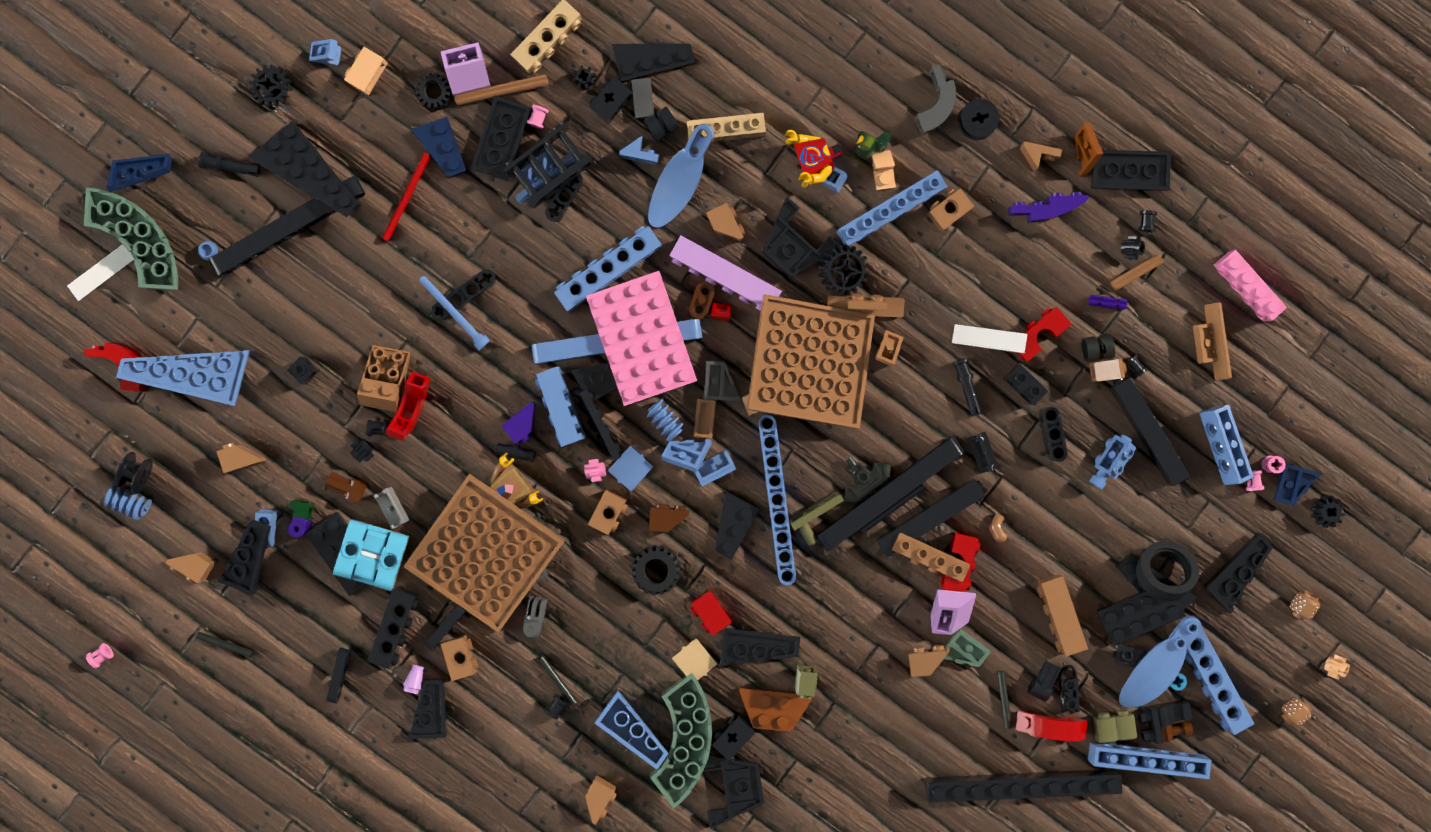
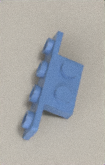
[515,150,575,204]

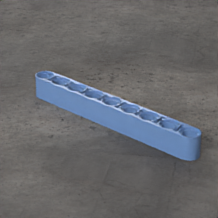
[531,319,703,364]
[758,415,796,585]

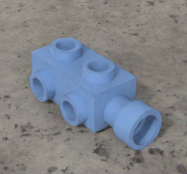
[1089,434,1136,490]

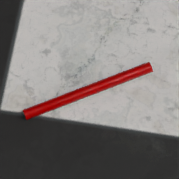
[382,152,431,241]

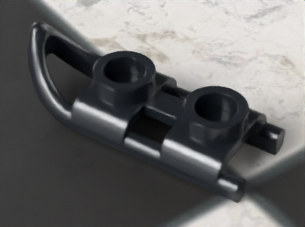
[1059,665,1080,713]

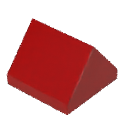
[710,302,731,322]

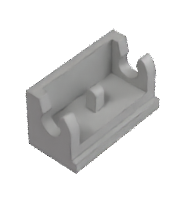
[374,487,410,530]

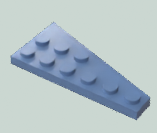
[116,350,250,406]

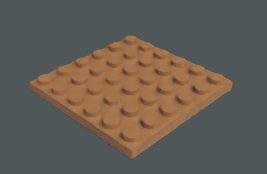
[746,294,875,429]
[403,474,565,633]

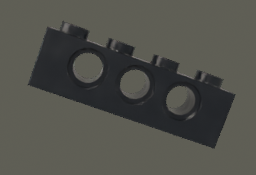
[367,587,419,669]

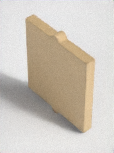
[672,638,717,680]

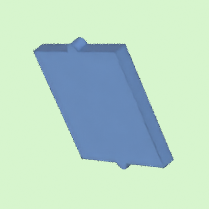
[608,446,653,491]

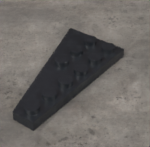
[248,121,361,218]

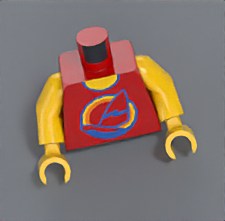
[785,130,843,188]

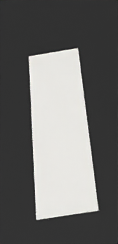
[67,244,134,301]
[952,324,1027,353]

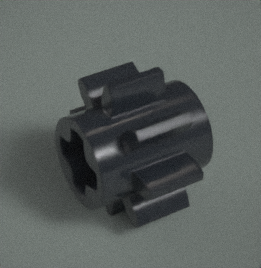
[573,65,597,90]
[1121,236,1145,260]
[350,439,374,462]

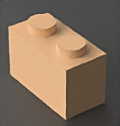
[344,47,388,96]

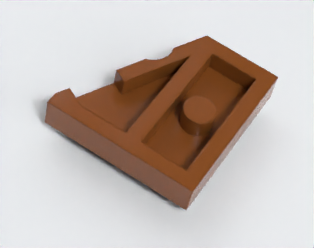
[1075,123,1103,177]

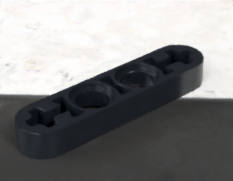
[431,270,496,320]

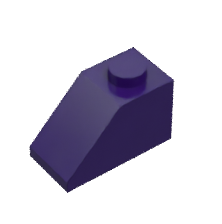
[501,402,536,444]

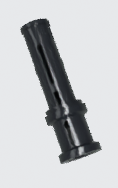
[198,151,261,177]
[952,358,983,417]

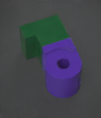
[288,499,314,537]

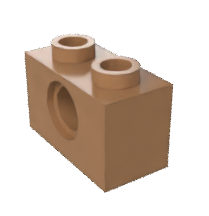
[927,188,974,232]
[588,489,628,535]
[441,635,478,681]

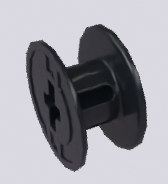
[958,99,1000,141]
[114,452,153,494]

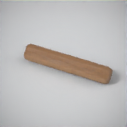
[1110,254,1164,290]

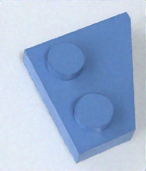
[661,439,712,473]

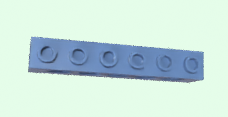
[836,170,948,247]
[554,226,662,312]
[1177,624,1254,735]
[1088,742,1212,779]

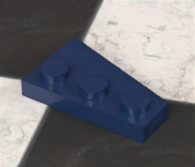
[106,154,172,193]

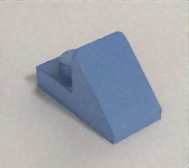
[309,39,341,65]
[619,136,659,165]

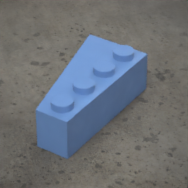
[535,366,586,447]
[595,690,668,769]

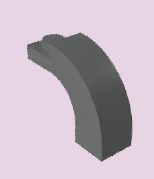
[915,64,956,136]

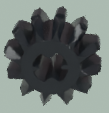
[1310,495,1346,528]

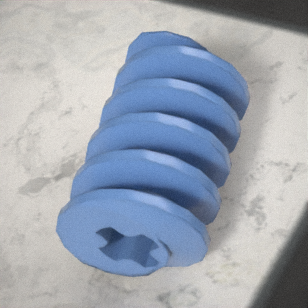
[646,398,684,442]
[105,485,152,520]

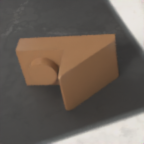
[1020,141,1062,171]
[874,330,904,367]

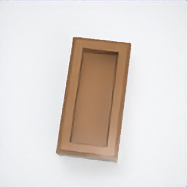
[693,399,716,439]

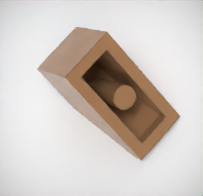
[217,443,266,473]

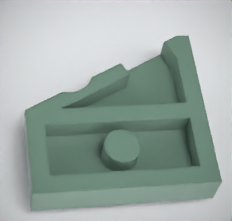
[944,628,991,667]

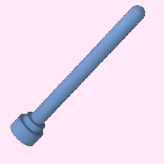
[420,276,490,350]

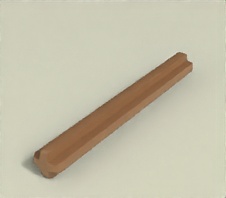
[454,75,548,106]

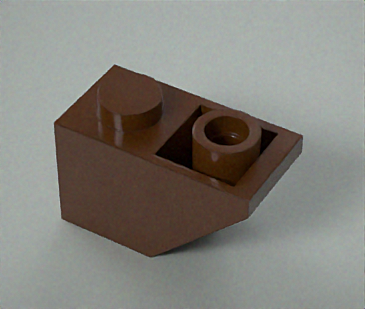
[649,503,690,532]

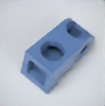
[255,509,278,547]

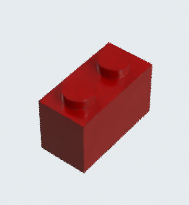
[690,589,732,636]

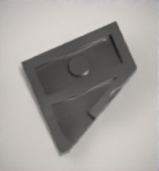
[703,361,741,401]

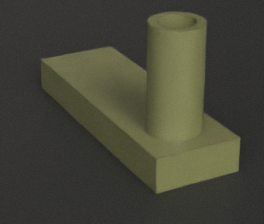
[789,491,844,546]

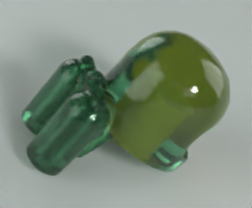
[854,131,892,159]

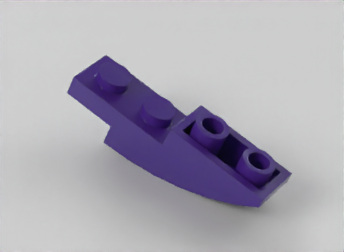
[1008,192,1089,223]

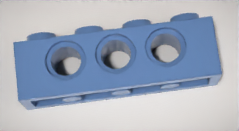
[1199,405,1254,485]

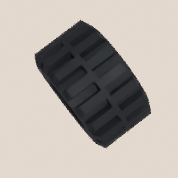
[632,545,681,595]

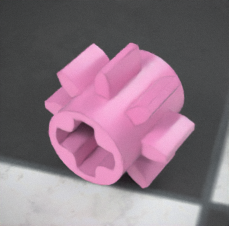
[584,459,606,482]

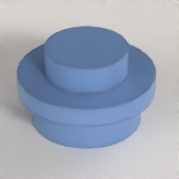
[198,241,218,260]

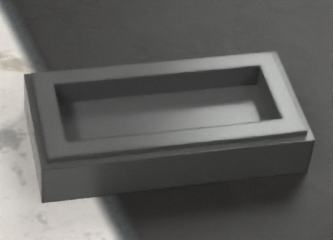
[631,78,654,119]

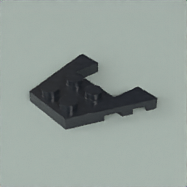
[762,197,839,278]
[703,754,764,829]

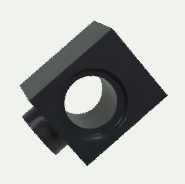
[287,356,320,384]

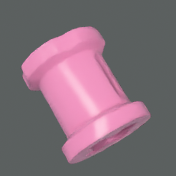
[527,105,549,129]
[1261,456,1286,473]
[1246,470,1264,491]
[86,643,114,668]

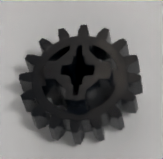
[249,64,293,108]

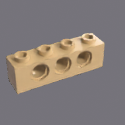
[510,0,582,75]
[687,113,766,142]

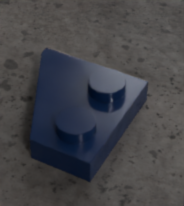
[1273,464,1321,506]

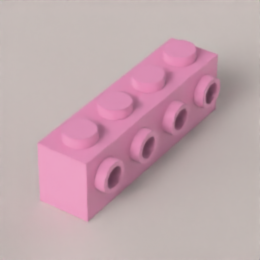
[1214,250,1287,322]

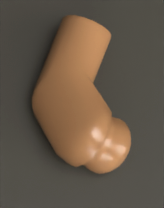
[989,513,1007,542]

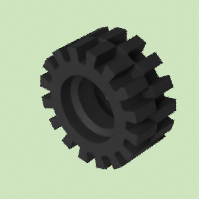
[415,73,452,111]

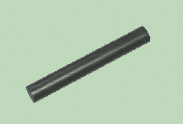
[196,632,253,658]
[538,655,578,706]
[997,671,1012,729]

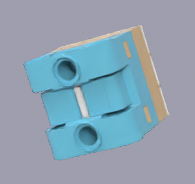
[333,519,410,591]

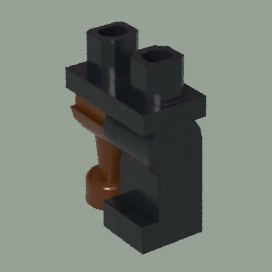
[1137,699,1193,744]

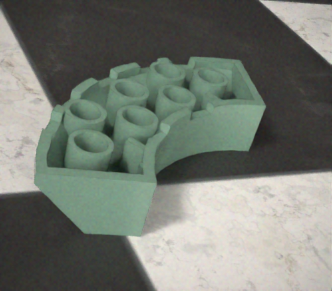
[84,187,178,290]
[650,673,712,809]

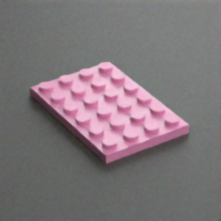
[586,271,697,406]

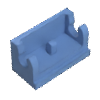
[695,450,736,486]

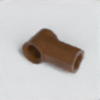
[325,472,367,503]

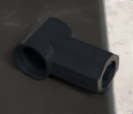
[1027,660,1061,702]

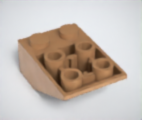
[357,345,411,412]

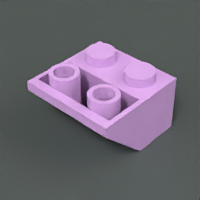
[441,42,491,96]
[930,590,976,635]

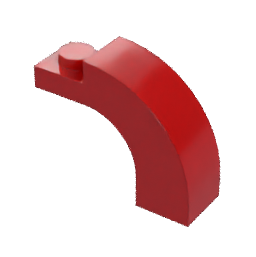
[84,342,147,392]
[386,372,430,441]
[1016,710,1088,741]

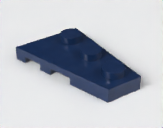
[411,117,467,178]

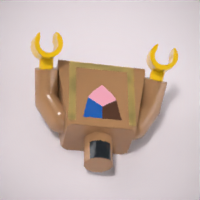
[490,453,543,509]

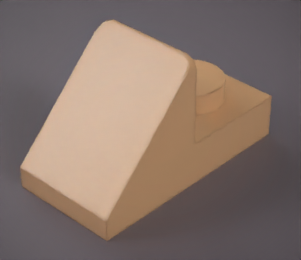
[871,150,896,191]

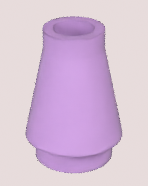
[403,664,424,694]

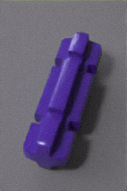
[1088,295,1127,310]

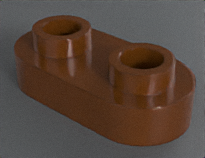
[689,282,715,319]

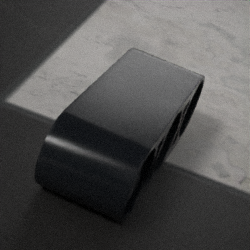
[1039,407,1068,462]

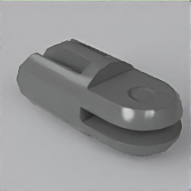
[523,595,548,638]

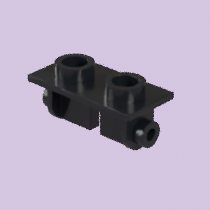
[968,431,998,474]
[1113,644,1148,668]

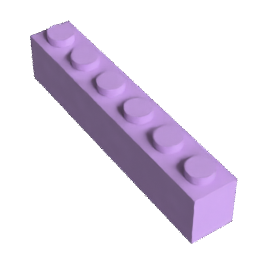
[669,235,782,311]

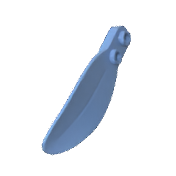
[648,124,714,227]
[1119,616,1202,708]

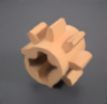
[1324,654,1350,680]

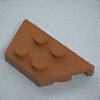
[739,687,813,732]

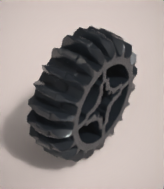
[818,244,870,296]

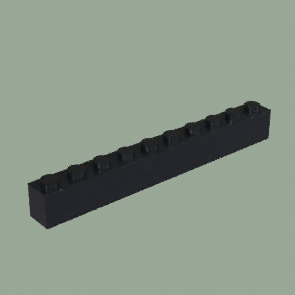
[925,769,1122,803]

